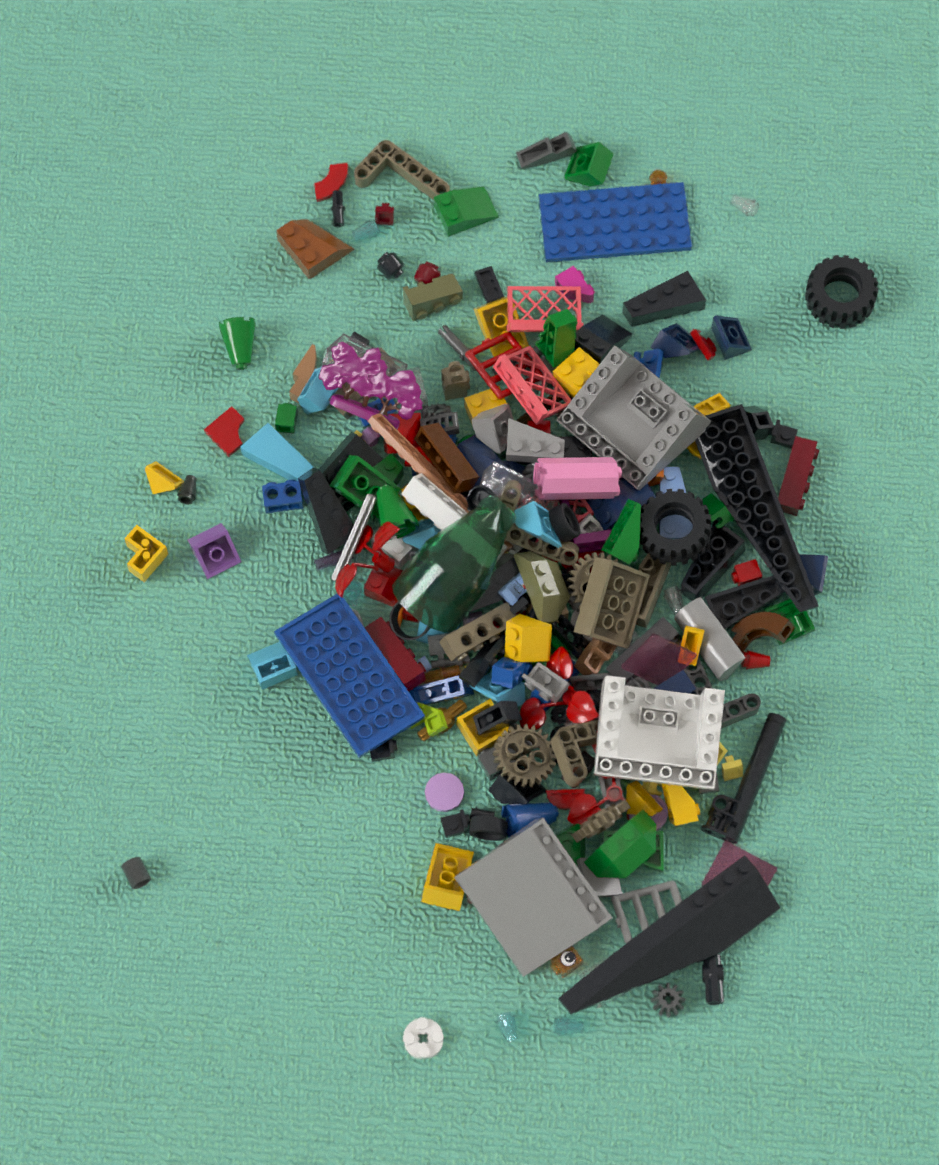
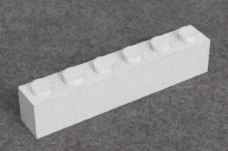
[402,473,507,568]

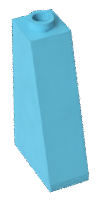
[240,423,314,481]

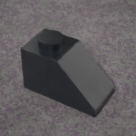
[473,701,522,735]

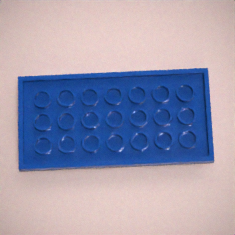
[539,182,692,263]
[274,594,425,758]

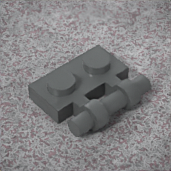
[427,632,470,669]

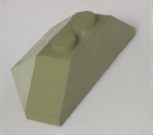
[513,551,570,623]

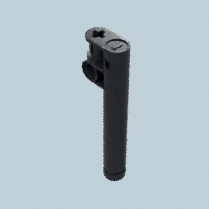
[700,713,786,844]

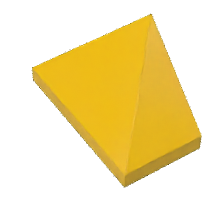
[145,461,184,494]
[677,626,705,666]
[626,780,663,816]

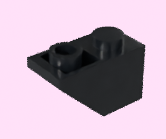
[744,406,774,440]

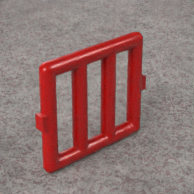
[465,332,543,400]

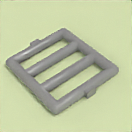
[611,881,682,943]

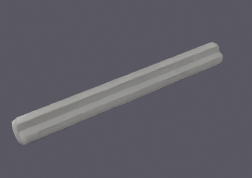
[332,494,377,581]

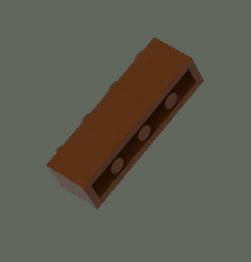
[414,422,479,494]

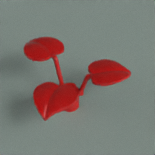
[335,522,400,598]
[520,647,599,730]
[567,776,629,825]

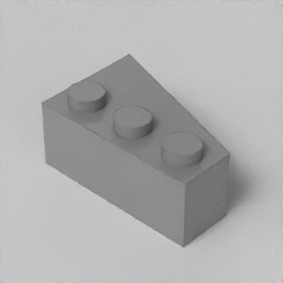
[506,418,565,463]

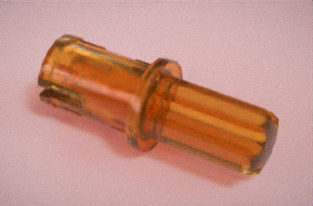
[424,664,460,683]

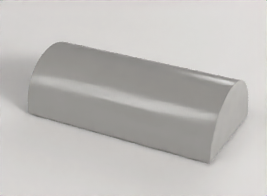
[674,597,745,681]

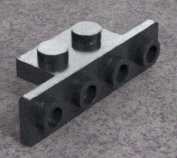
[459,633,506,687]

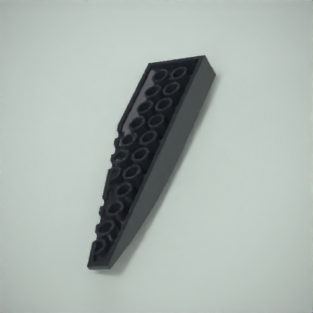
[695,404,819,613]
[558,855,780,1015]

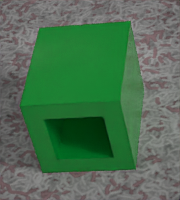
[275,403,298,434]

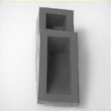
[516,131,577,169]

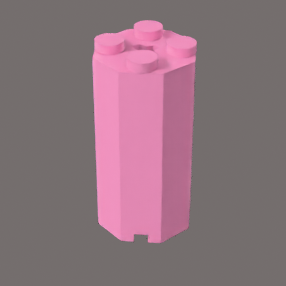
[533,457,622,500]

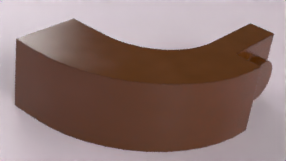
[731,612,795,652]

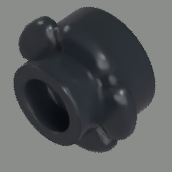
[551,706,568,724]

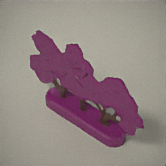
[319,342,423,430]

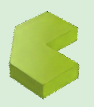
[409,702,448,737]

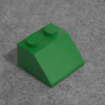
[564,142,614,187]

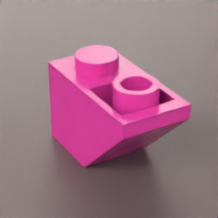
[555,266,595,303]

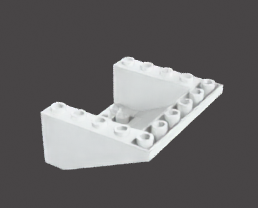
[594,675,725,790]

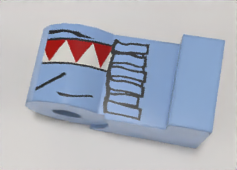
[498,573,527,606]

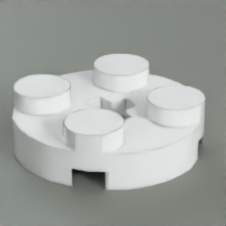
[403,1017,444,1059]

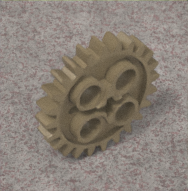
[567,552,618,609]
[493,724,556,787]
[572,800,631,843]

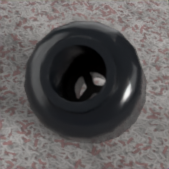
[377,252,404,279]

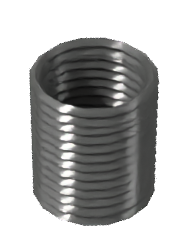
[121,857,151,889]

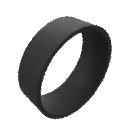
[390,598,432,640]

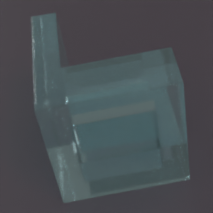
[343,580,362,607]

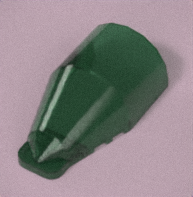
[392,496,515,633]

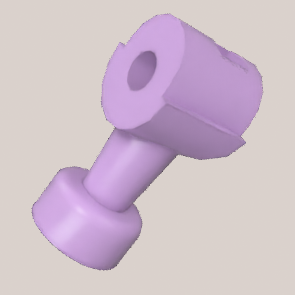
[361,426,381,447]

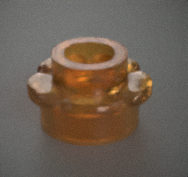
[649,169,667,185]

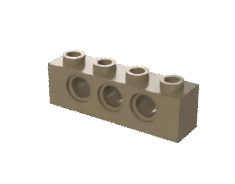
[439,602,516,662]

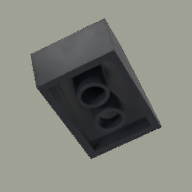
[574,314,632,364]

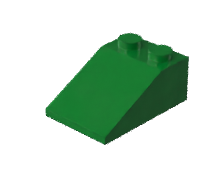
[434,186,499,237]
[329,455,401,520]
[601,499,641,565]

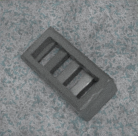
[420,412,460,435]

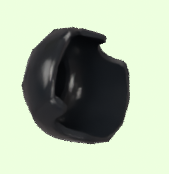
[466,486,495,515]

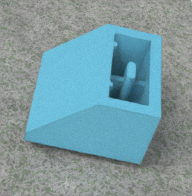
[297,367,338,414]
[247,642,298,690]

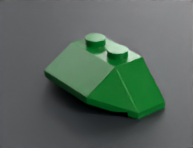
[584,810,656,879]

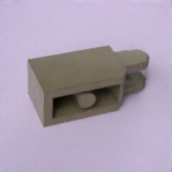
[441,361,470,401]

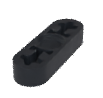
[548,614,589,659]

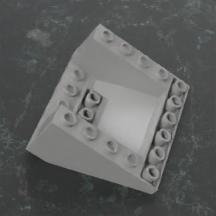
[557,345,711,490]
[454,818,612,977]

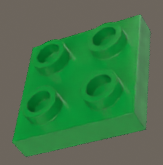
[763,599,815,645]

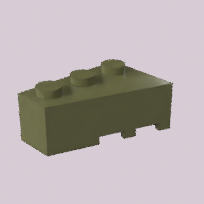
[402,273,463,321]

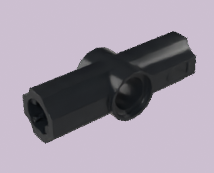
[702,954,724,1005]

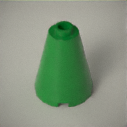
[219,317,256,370]
[376,485,419,540]

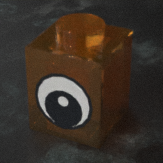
[551,946,583,978]

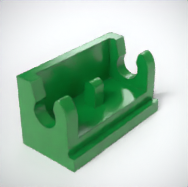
[702,493,734,528]

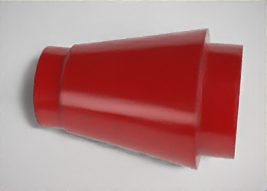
[741,650,770,669]

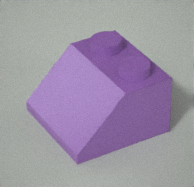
[187,523,241,579]

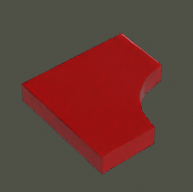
[204,406,245,457]

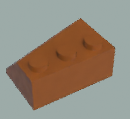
[276,219,354,280]

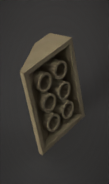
[574,557,650,649]

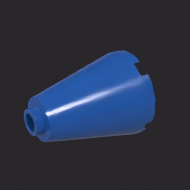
[501,803,559,838]

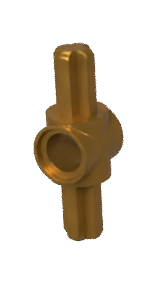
[417,699,467,742]

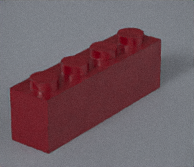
[778,436,820,516]
[364,617,426,692]

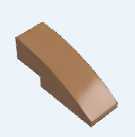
[289,344,317,404]
[574,639,617,675]

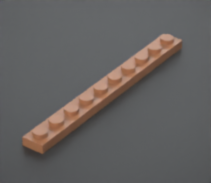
[367,413,513,555]

